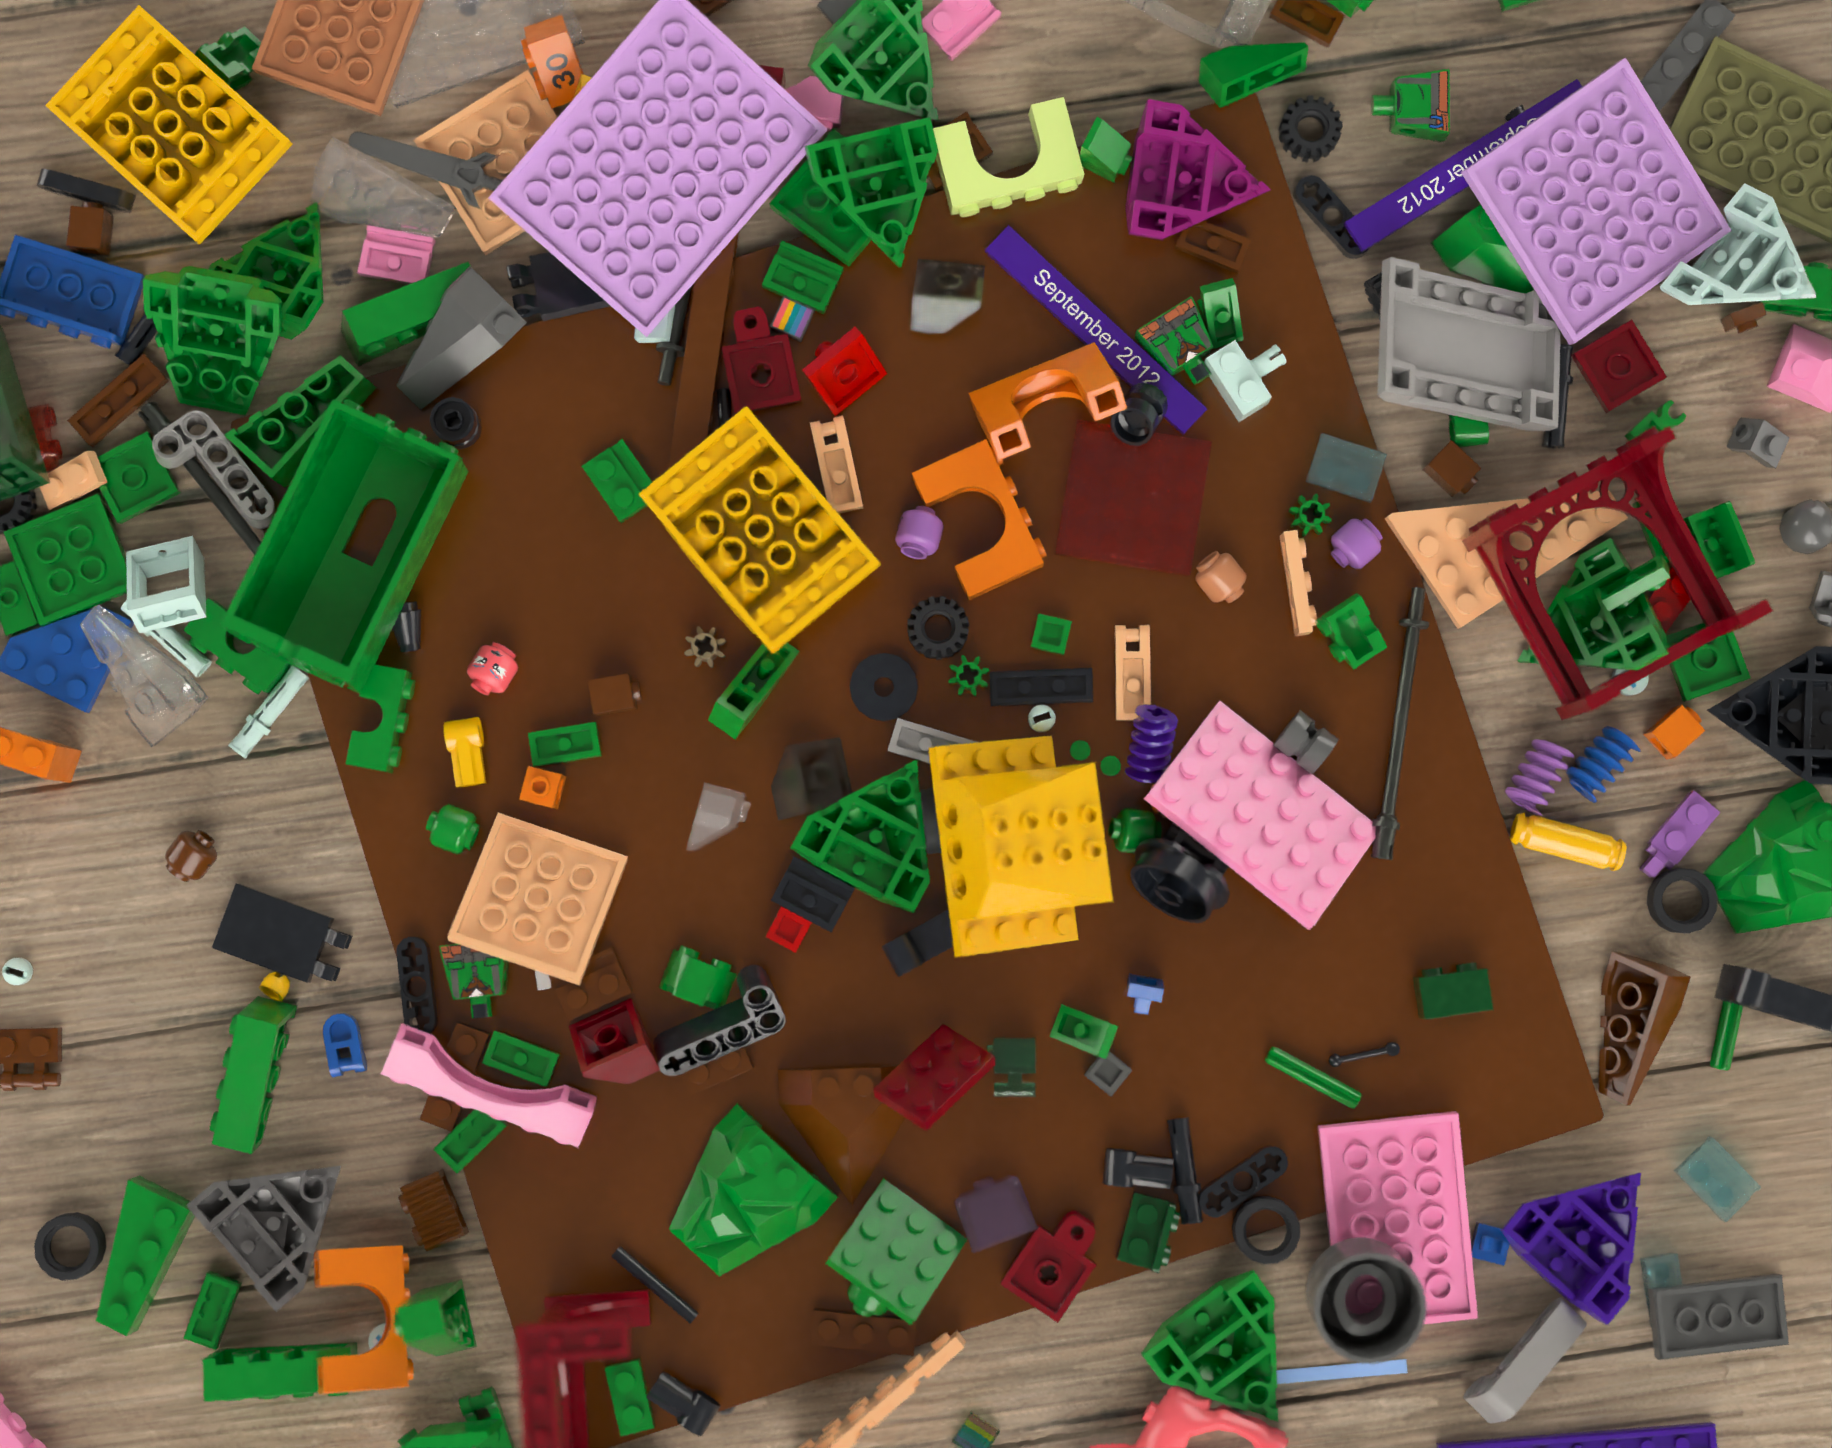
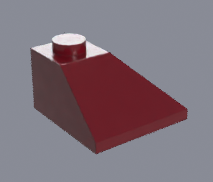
[568,998,660,1084]

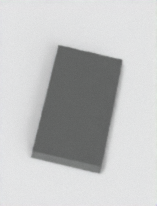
[1648,1274,1789,1360]

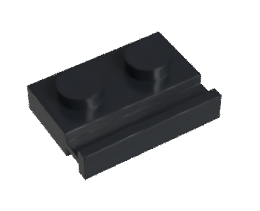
[771,856,855,933]

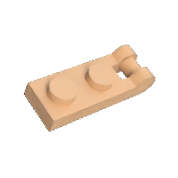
[810,416,863,514]
[1115,625,1151,721]

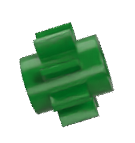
[1288,494,1332,537]
[948,655,990,697]

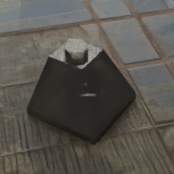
[910,259,985,334]
[771,737,852,820]

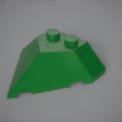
[808,0,939,121]
[805,117,938,267]
[208,202,323,340]
[1430,204,1534,294]
[1517,538,1669,670]
[791,759,930,913]
[1141,1270,1278,1422]

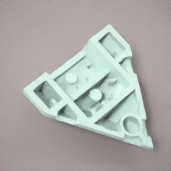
[1660,183,1817,305]

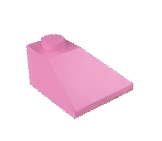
[1767,324,1832,413]

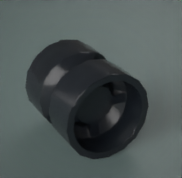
[1111,383,1168,446]
[430,397,482,449]

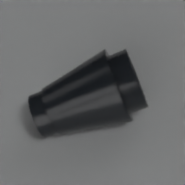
[392,601,421,652]

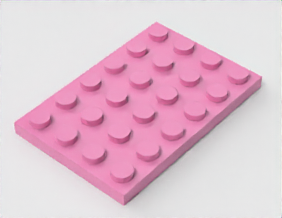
[1144,701,1376,930]
[1318,1111,1478,1324]

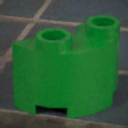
[194,26,261,91]
[1315,593,1387,670]
[659,945,737,1010]

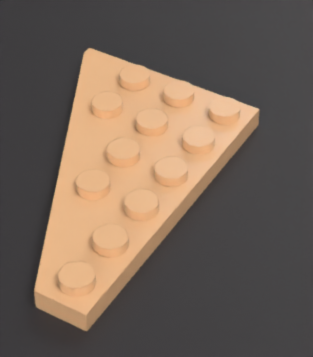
[798,1330,966,1448]

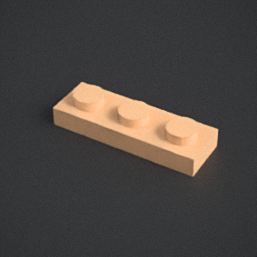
[1280,530,1317,636]

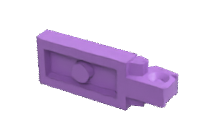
[1639,790,1720,878]

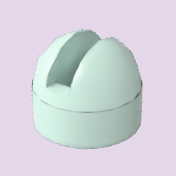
[1028,704,1056,732]
[2,958,33,985]

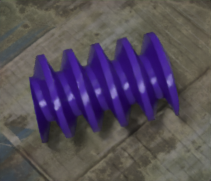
[1125,704,1178,783]

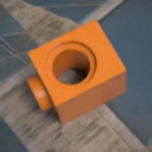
[1643,705,1705,760]
[519,766,567,809]

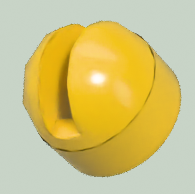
[259,971,290,1001]

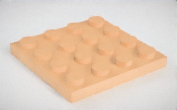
[413,70,558,256]
[448,813,628,985]

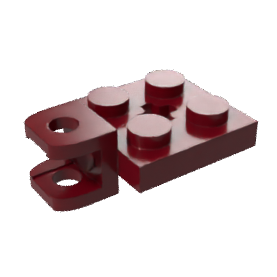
[721,306,802,415]
[1000,1210,1096,1323]

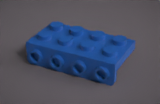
[0,235,145,349]

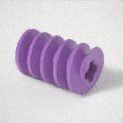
[1505,739,1574,816]

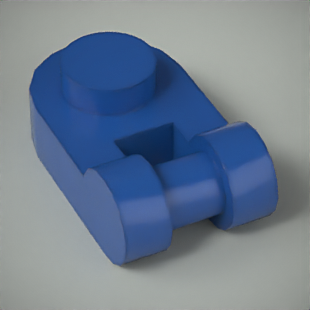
[323,1013,367,1077]

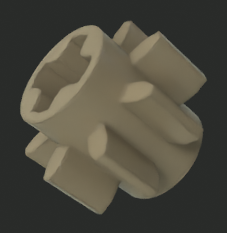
[684,626,726,668]

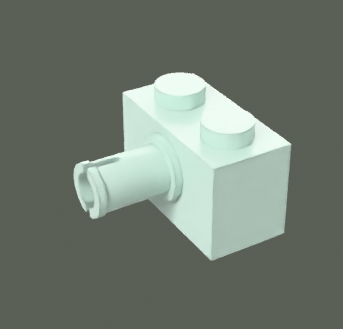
[1204,340,1287,422]

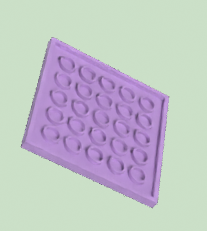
[1461,58,1732,345]

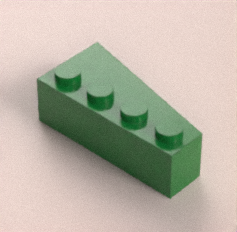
[202,1342,358,1402]

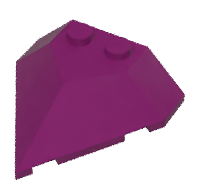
[1125,99,1271,240]

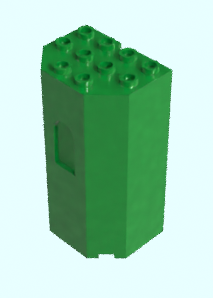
[221,399,468,694]

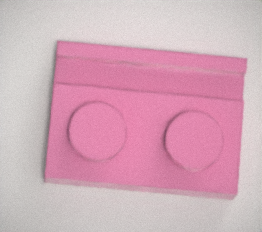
[922,0,1001,61]
[357,225,435,285]

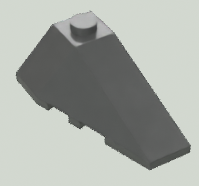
[396,266,527,410]

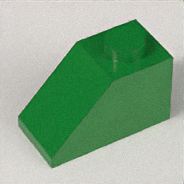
[1080,117,1133,183]

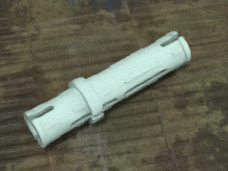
[121,600,212,677]
[228,665,309,758]

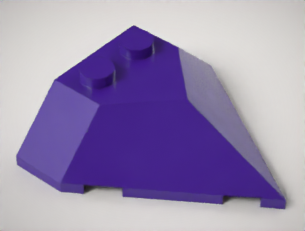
[1501,1173,1641,1325]

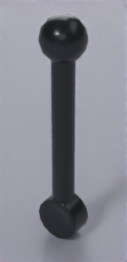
[1329,1042,1400,1067]

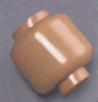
[1196,551,1247,603]

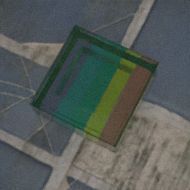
[952,1411,1000,1448]

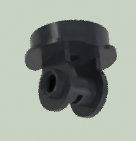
[1130,822,1230,923]

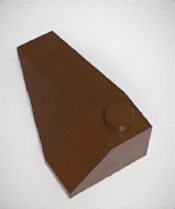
[1598,951,1691,1106]

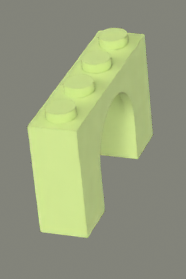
[933,97,1084,217]

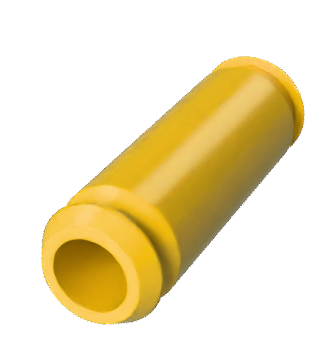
[1510,812,1627,871]

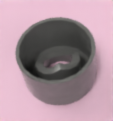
[1306,1238,1427,1363]

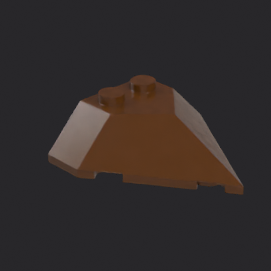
[778,1065,905,1205]

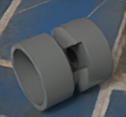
[1273,710,1339,775]

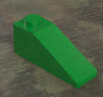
[1199,42,1309,108]
[708,643,800,740]
[397,1419,503,1448]

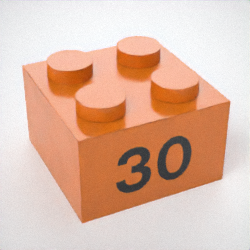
[521,14,584,109]

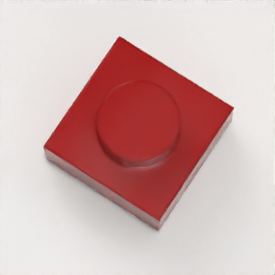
[765,906,812,953]

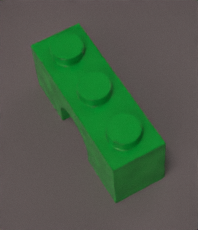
[183,598,291,695]
[345,665,415,773]

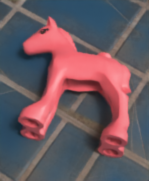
[1089,1385,1289,1448]

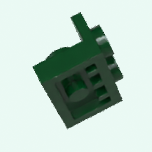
[1116,1191,1180,1273]

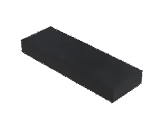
[989,668,1094,707]

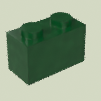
[1413,962,1494,1020]

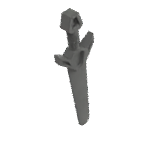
[349,132,503,209]

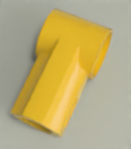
[444,717,486,788]

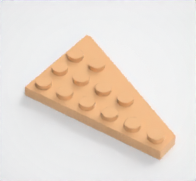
[1384,490,1628,629]

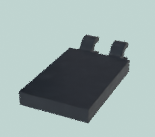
[506,252,610,321]
[212,883,353,983]

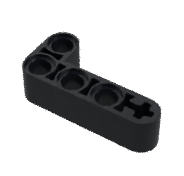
[882,909,953,977]
[1714,964,1832,1032]
[653,965,786,1076]

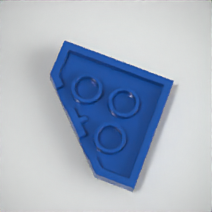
[0,606,134,713]

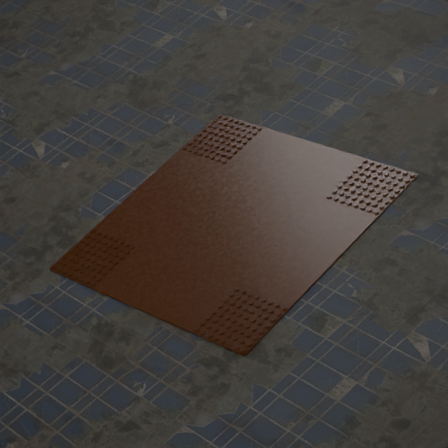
[231,93,1604,1448]

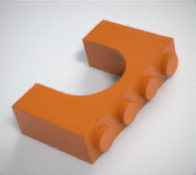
[968,342,1127,460]
[912,439,1047,601]
[0,727,82,783]
[314,1245,414,1395]

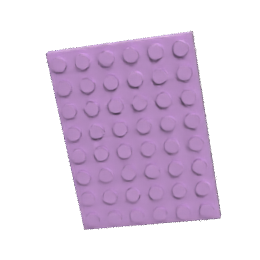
[489,0,828,337]

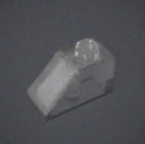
[686,783,750,852]

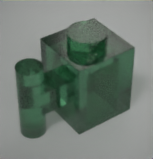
[987,1037,1036,1097]

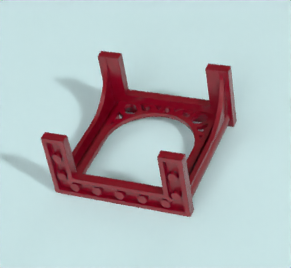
[1462,426,1773,720]
[516,1289,652,1448]

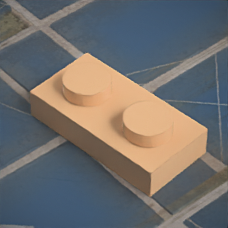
[40,451,107,510]

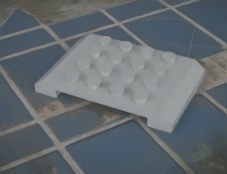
[1377,257,1561,431]

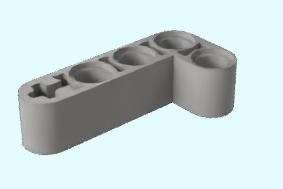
[152,410,276,529]
[1463,1297,1587,1423]

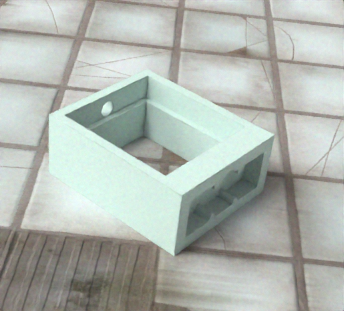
[126,536,206,633]

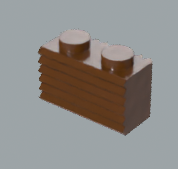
[398,1169,469,1252]

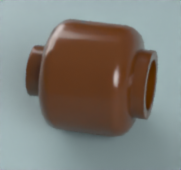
[165,830,217,882]

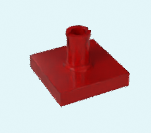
[802,327,887,416]

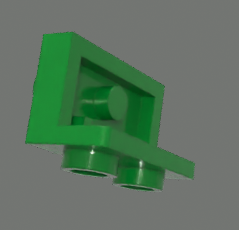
[1684,501,1755,579]

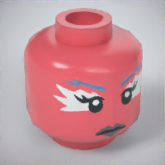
[467,642,518,695]

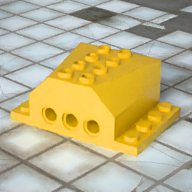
[45,5,293,245]
[639,406,880,654]
[928,736,1113,957]

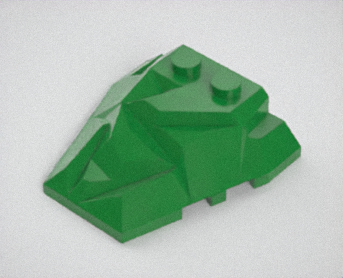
[143,266,282,415]
[1702,780,1832,934]
[669,1103,839,1276]

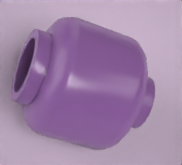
[895,506,944,559]
[1331,518,1383,569]

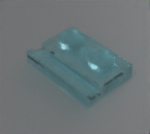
[1305,433,1387,502]
[1674,1136,1762,1222]

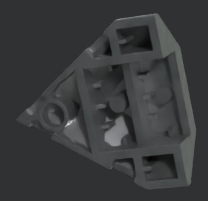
[186,1166,341,1312]

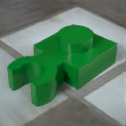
[1625,400,1686,441]

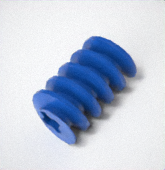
[1566,726,1641,803]

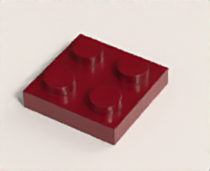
[1572,320,1667,413]

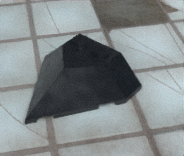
[1706,646,1832,785]

